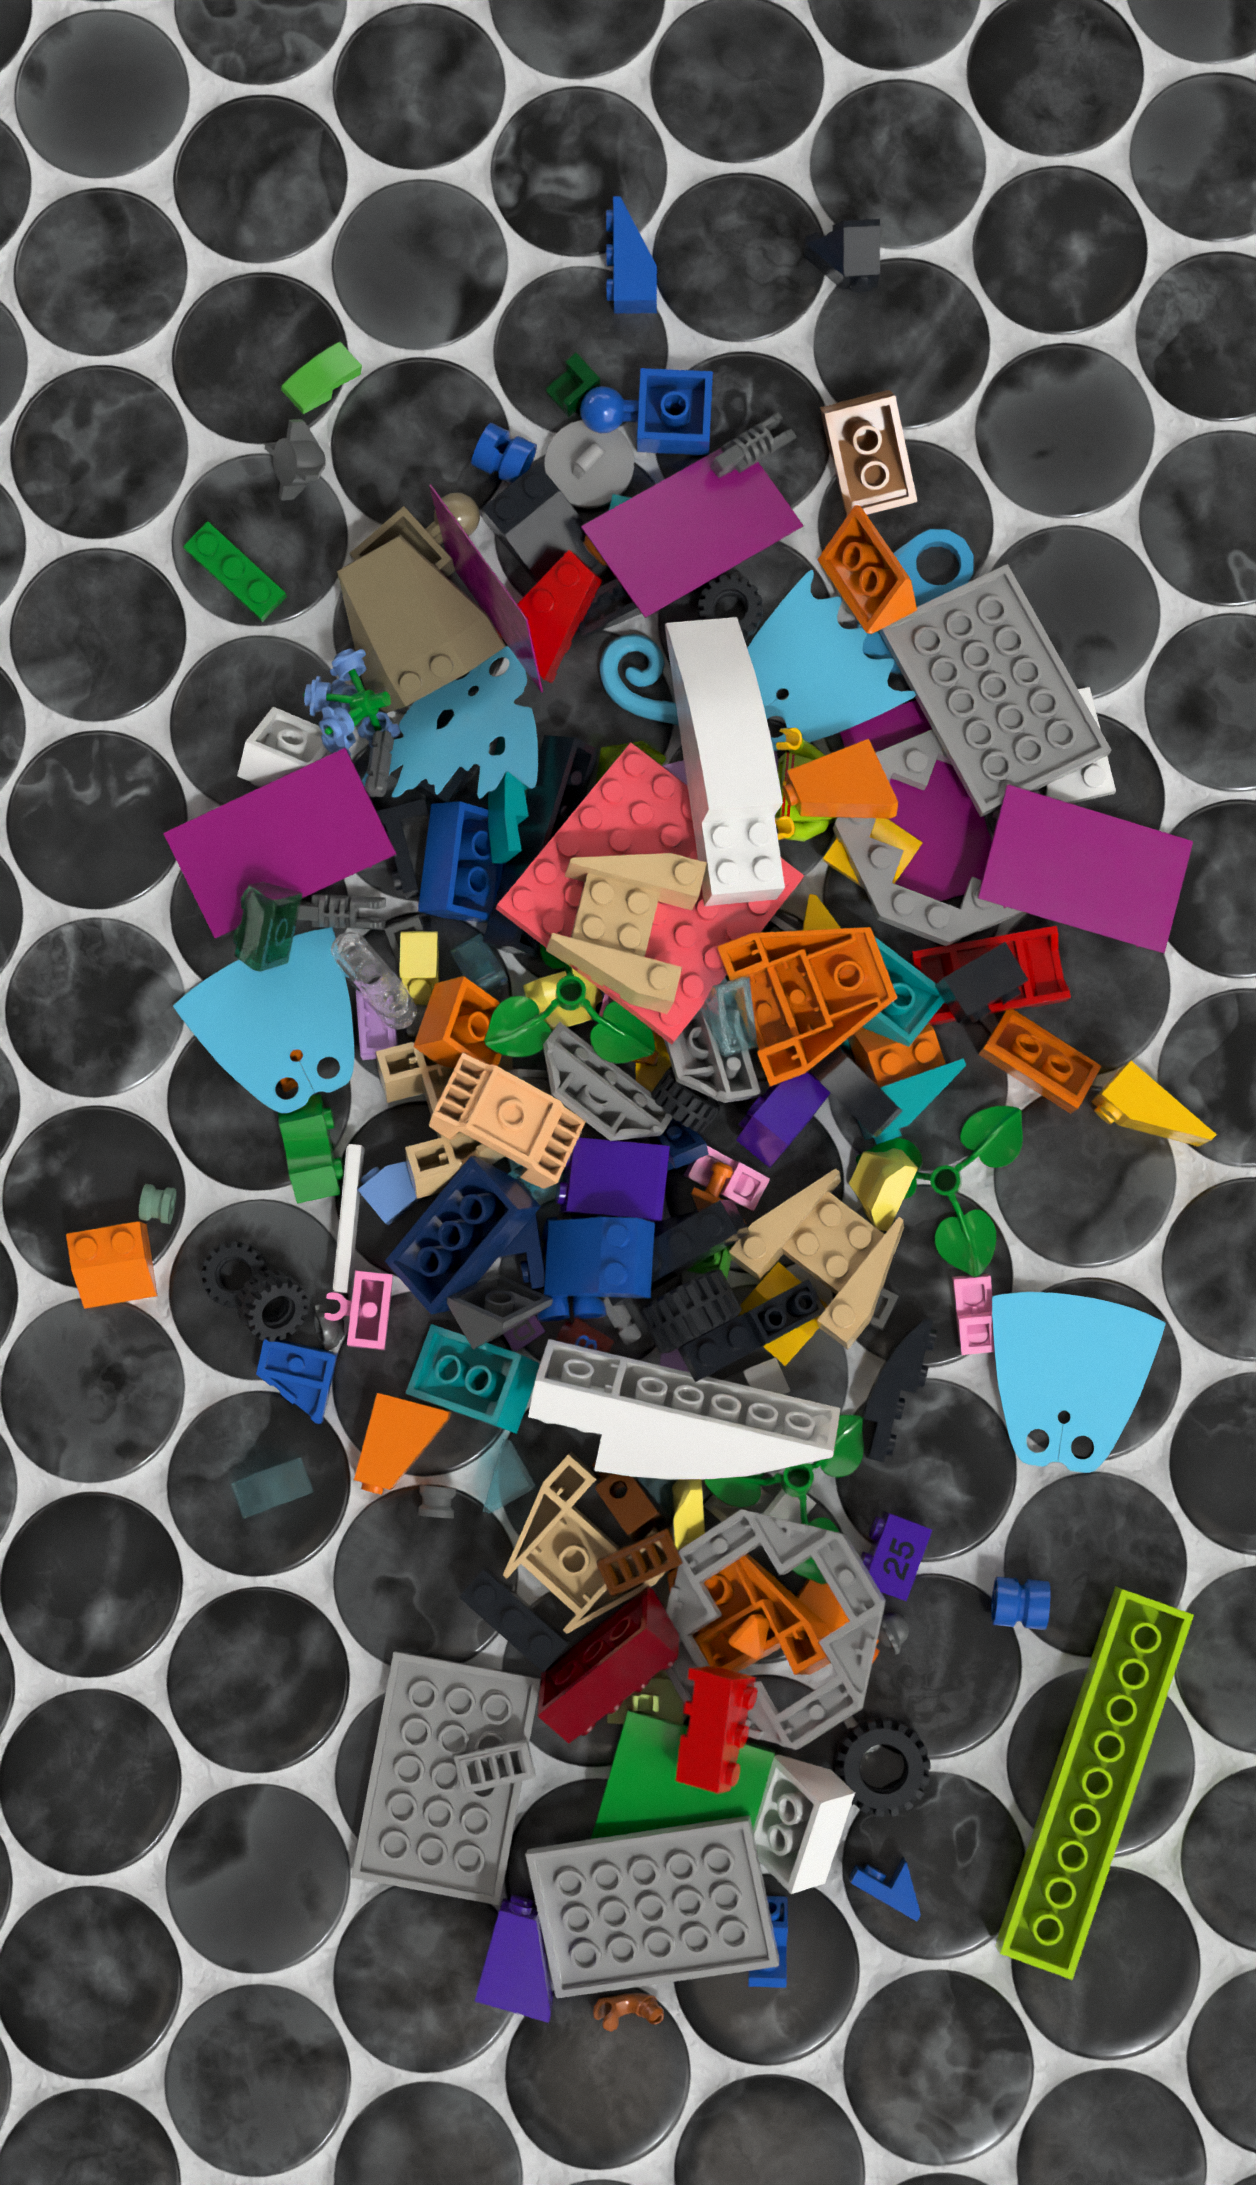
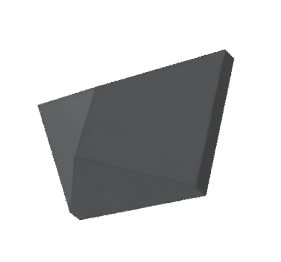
[447,1274,553,1350]

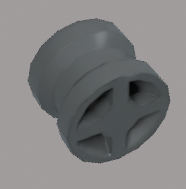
[417,1485,456,1518]

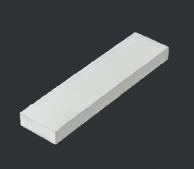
[333,1144,365,1294]

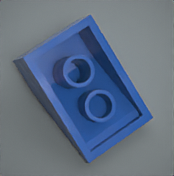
[544,1217,655,1298]

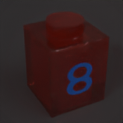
[555,1318,615,1353]

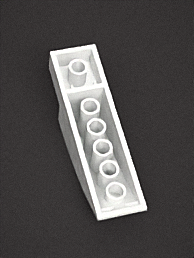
[665,617,785,906]
[528,1339,841,1479]

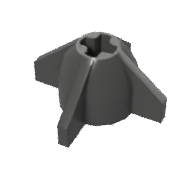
[264,419,326,500]

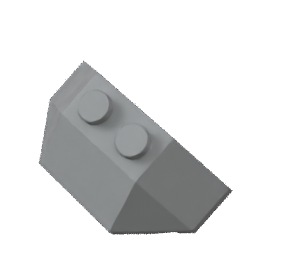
[664,977,761,1103]
[543,1022,672,1141]

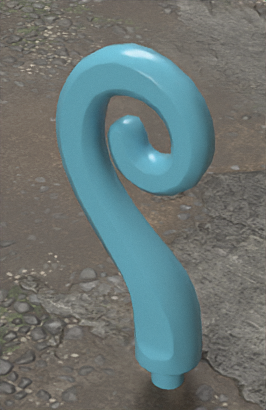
[599,634,679,726]

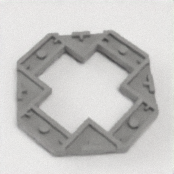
[833,729,1040,946]
[665,1509,886,1749]

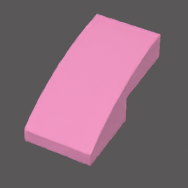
[683,1146,770,1211]
[952,1273,995,1355]

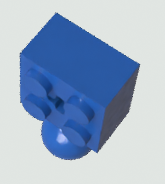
[580,368,713,455]

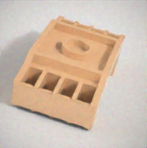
[429,1053,586,1189]

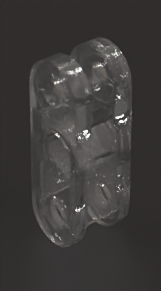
[331,932,417,1030]

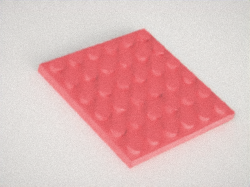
[496,742,804,1045]

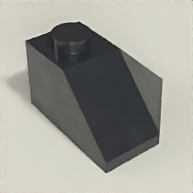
[804,219,880,293]

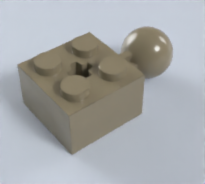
[349,493,480,577]

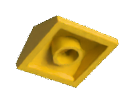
[737,1262,828,1366]

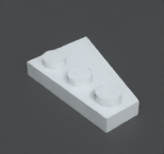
[1046,687,1116,804]

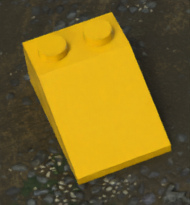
[1091,1061,1217,1147]

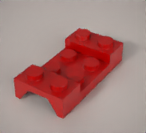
[910,926,1071,1026]

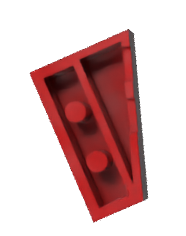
[496,550,602,683]
[675,1666,757,1794]

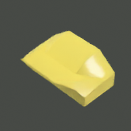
[523,968,603,1030]
[849,1148,918,1231]
[672,1479,705,1551]

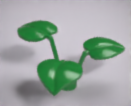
[484,944,655,1064]
[856,1106,1023,1277]
[703,1415,864,1585]

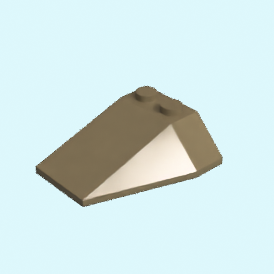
[337,535,506,713]

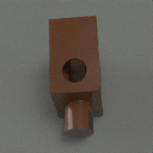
[590,1462,665,1542]

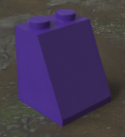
[555,1138,670,1222]
[474,1895,553,2023]

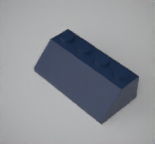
[385,1156,541,1314]

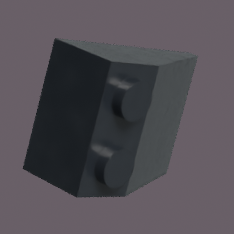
[481,463,599,583]

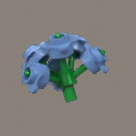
[303,649,400,756]

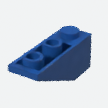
[606,197,657,313]

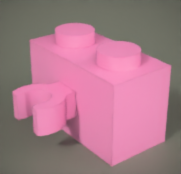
[324,1271,393,1350]

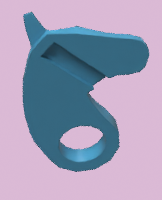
[856,529,974,675]

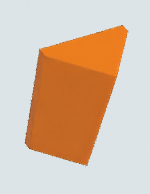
[817,505,917,634]
[978,1009,1101,1114]

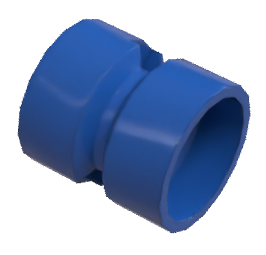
[471,423,537,484]
[991,1576,1050,1630]

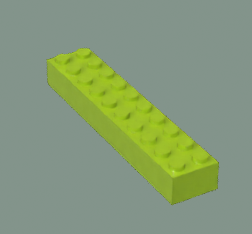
[995,1587,1194,1980]

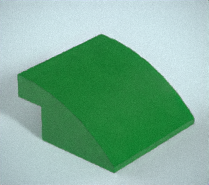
[591,1708,775,1839]

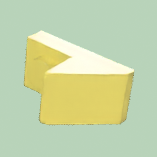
[399,931,439,1006]

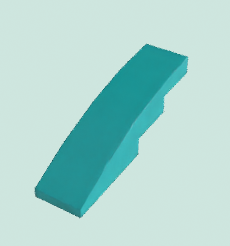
[488,736,529,863]

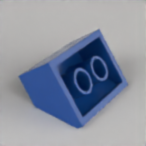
[418,801,506,923]

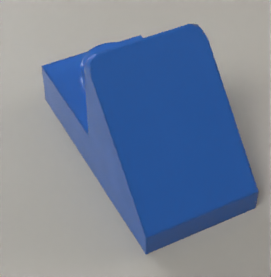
[848,1857,921,1921]

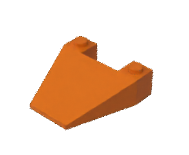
[667,1553,831,1675]

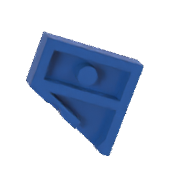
[256,1338,338,1424]

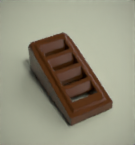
[596,1528,683,1596]

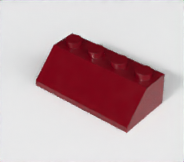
[537,1586,679,1744]

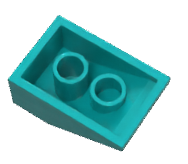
[862,927,945,1047]
[858,1058,966,1144]
[405,1324,541,1434]

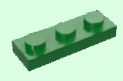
[183,521,287,622]

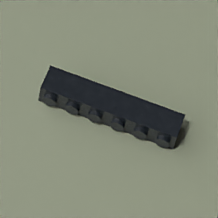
[483,735,599,958]

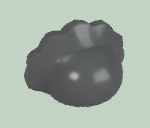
[313,1304,344,1351]
[878,1612,909,1655]

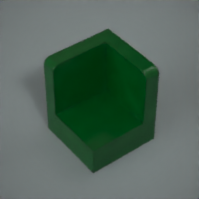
[546,352,600,418]

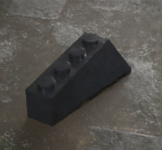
[608,1200,750,1306]

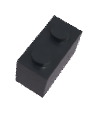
[935,942,1029,1024]

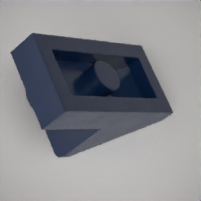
[649,1118,709,1171]
[498,1214,545,1290]

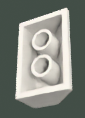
[753,1755,855,1894]

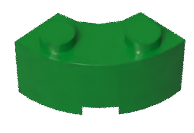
[278,1094,344,1204]

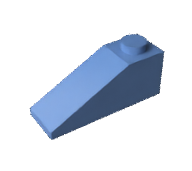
[357,1161,423,1226]

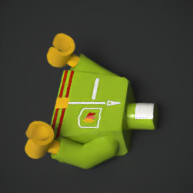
[775,728,837,842]

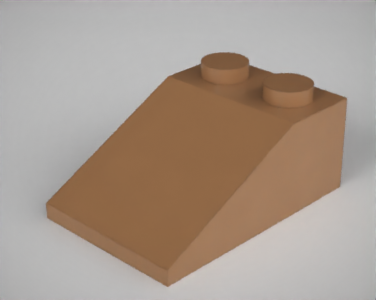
[820,390,918,517]

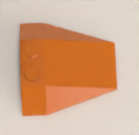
[717,927,898,1087]

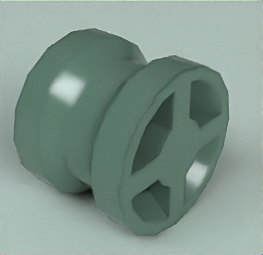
[139,1184,176,1224]

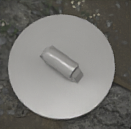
[545,420,634,509]

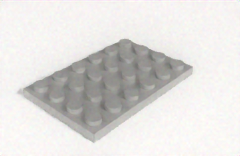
[879,564,1112,817]
[351,1651,541,1905]
[526,1815,780,1998]

